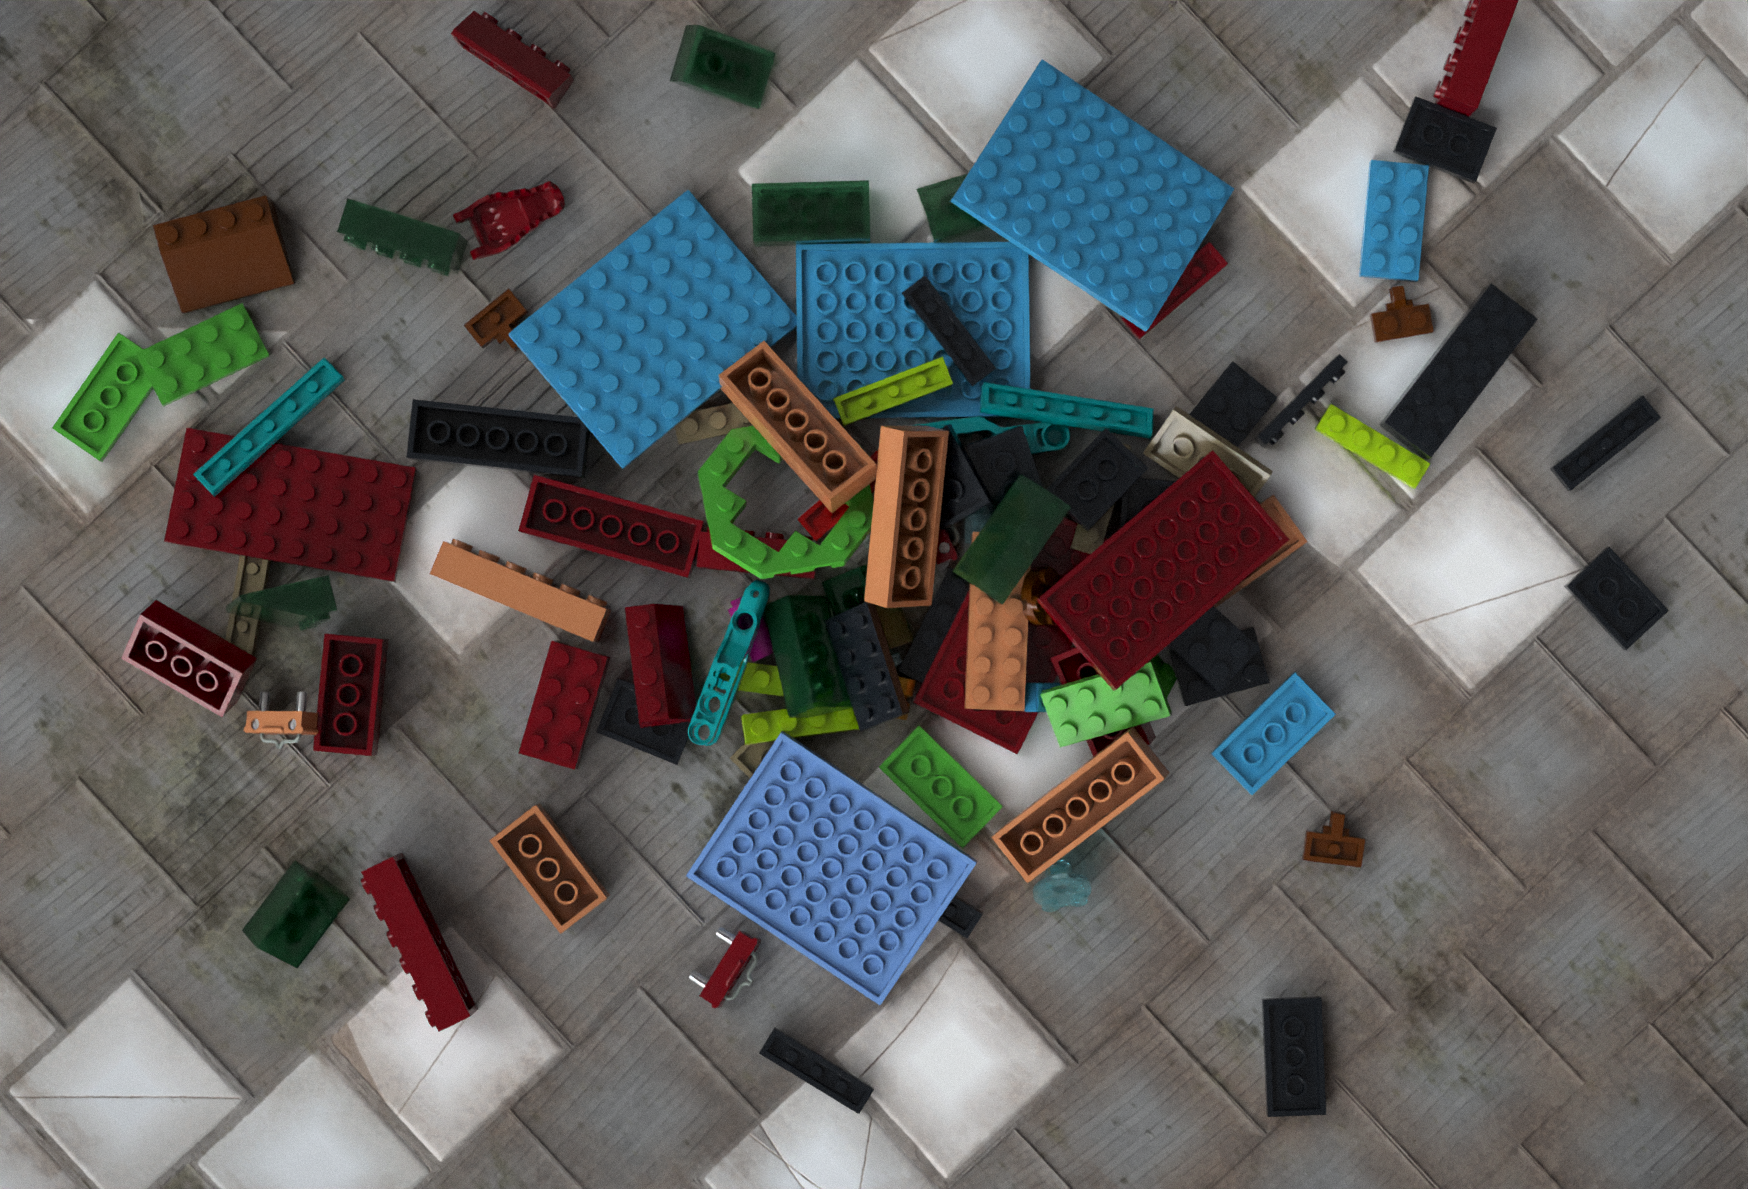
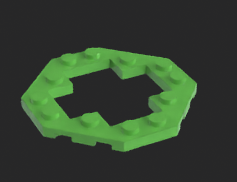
[698,426,873,579]

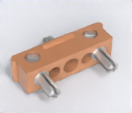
[244,691,319,749]

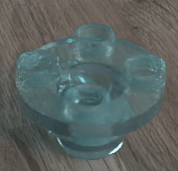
[1033,859,1092,912]

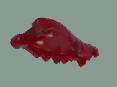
[453,181,565,260]

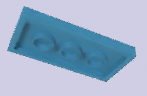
[1359,160,1429,282]
[1211,672,1336,795]

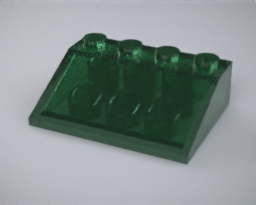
[226,575,337,631]

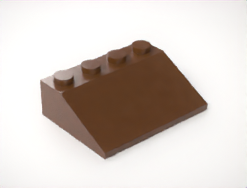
[153,195,295,314]

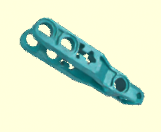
[910,416,1070,454]
[688,579,770,746]

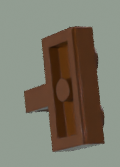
[1370,286,1434,343]
[464,289,528,352]
[1302,811,1365,868]

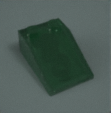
[670,25,776,109]

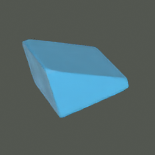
[1024,683,1060,712]

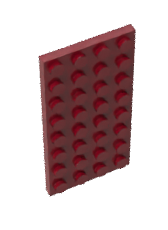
[164,428,417,583]
[1036,450,1290,691]
[913,510,1107,755]

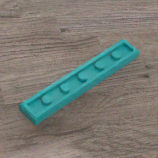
[193,357,345,497]
[980,382,1154,439]

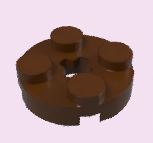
[1021,567,1061,625]

